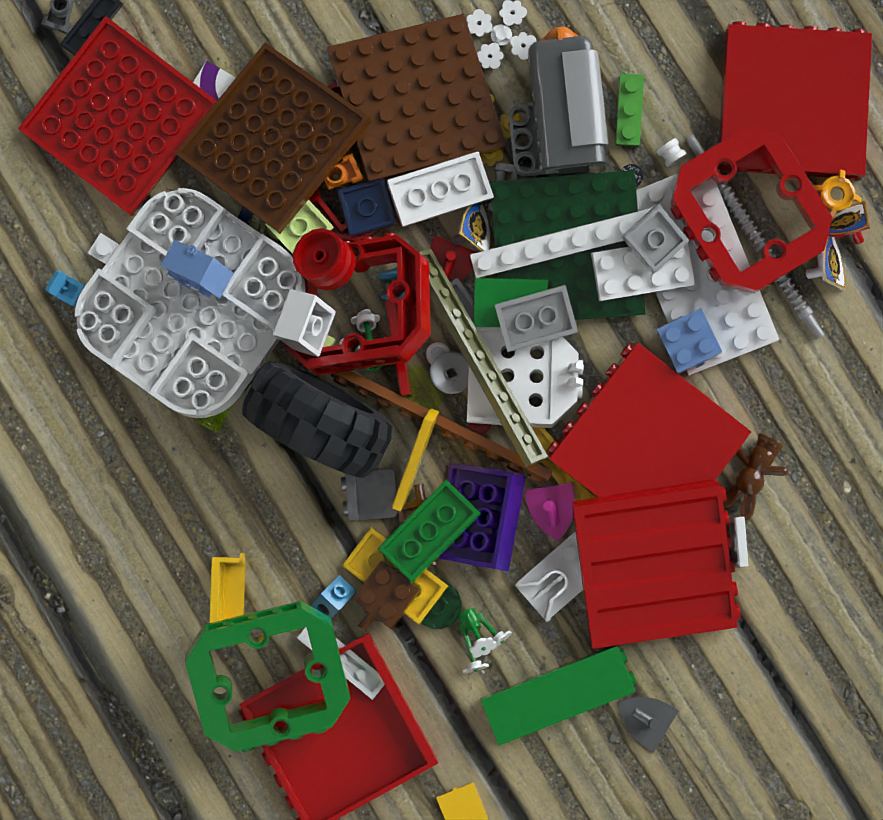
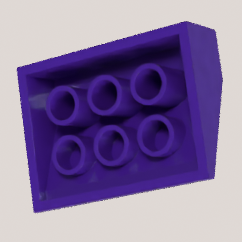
[437,463,526,572]

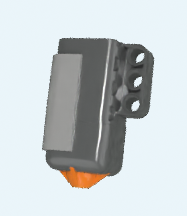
[509,27,608,178]

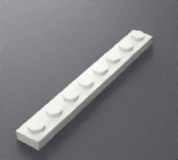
[470,208,652,278]

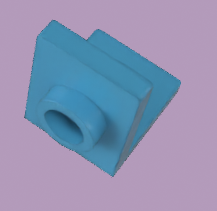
[311,575,357,619]

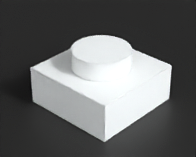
[88,233,119,264]

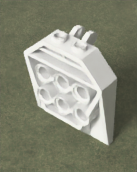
[467,327,583,428]

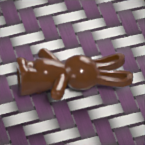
[723,433,788,520]

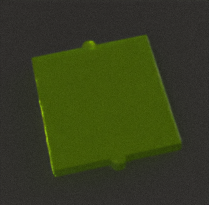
[407,365,445,410]

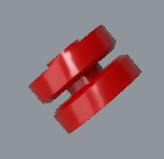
[293,228,356,291]

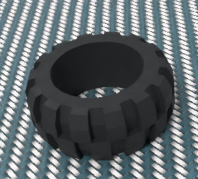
[242,360,393,478]

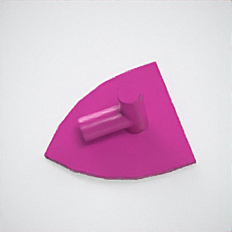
[525,482,575,541]

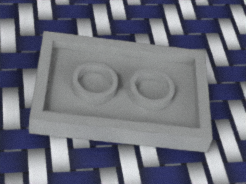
[494,285,578,352]

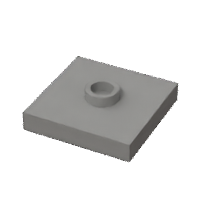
[621,204,689,273]

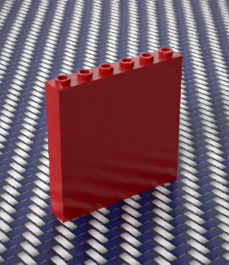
[718,21,873,180]
[546,342,752,498]
[238,633,439,820]

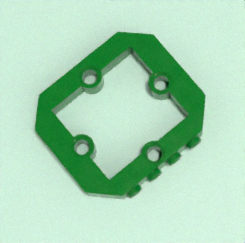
[185,601,350,752]

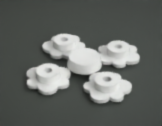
[467,0,536,69]

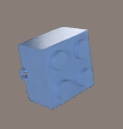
[161,240,234,299]
[657,308,722,374]

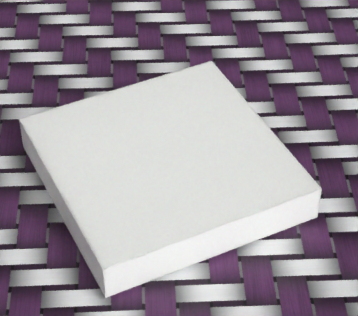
[729,517,749,567]

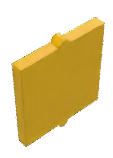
[436,782,489,820]

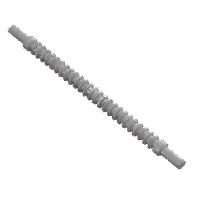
[686,134,824,340]

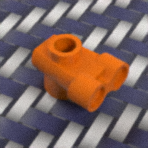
[324,153,364,190]

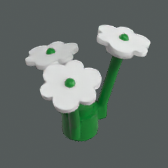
[458,608,512,674]

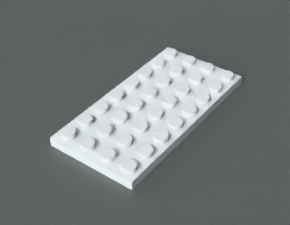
[636,174,779,376]

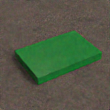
[473,278,548,327]

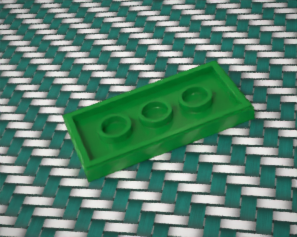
[377,480,481,584]

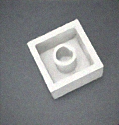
[273,289,336,357]

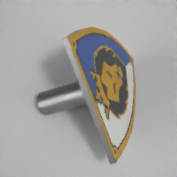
[452,202,492,252]

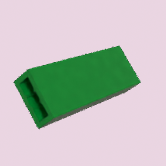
[480,645,637,746]

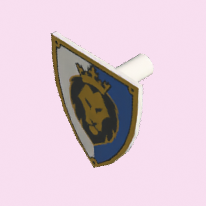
[806,236,846,290]

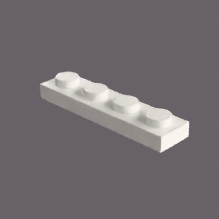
[297,627,385,700]

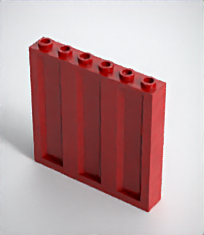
[571,480,741,649]

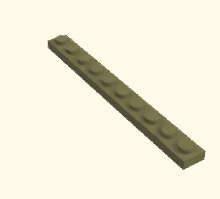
[419,249,548,467]

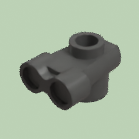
[41,0,74,34]

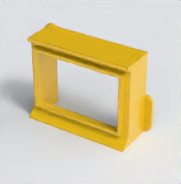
[209,553,246,623]

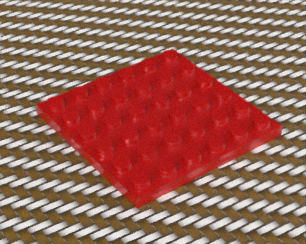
[18,16,217,216]

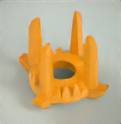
[813,169,862,219]

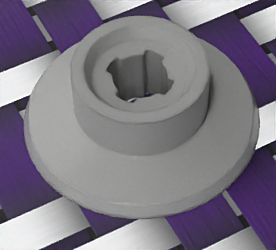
[430,352,469,394]

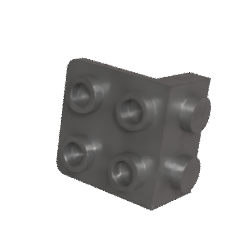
[341,469,398,521]

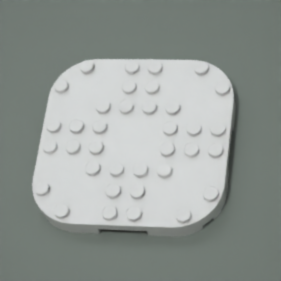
[75,188,305,418]

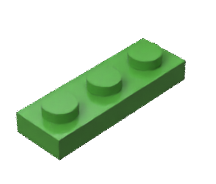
[615,73,644,147]

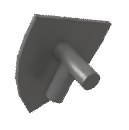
[618,697,679,752]

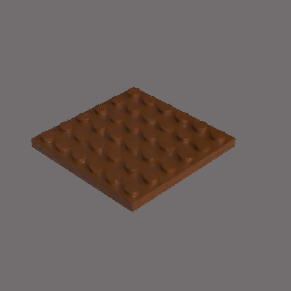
[327,14,507,184]
[175,42,372,234]

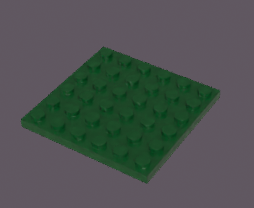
[490,170,645,320]

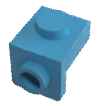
[45,270,85,308]

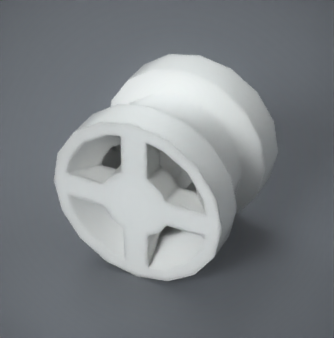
[657,138,687,168]

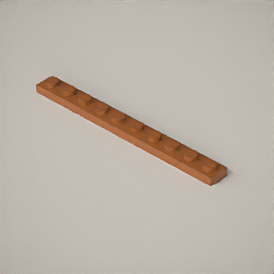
[331,371,553,484]

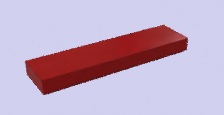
[385,300,413,398]

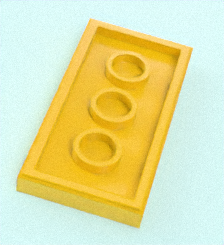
[392,409,439,512]
[342,527,448,625]

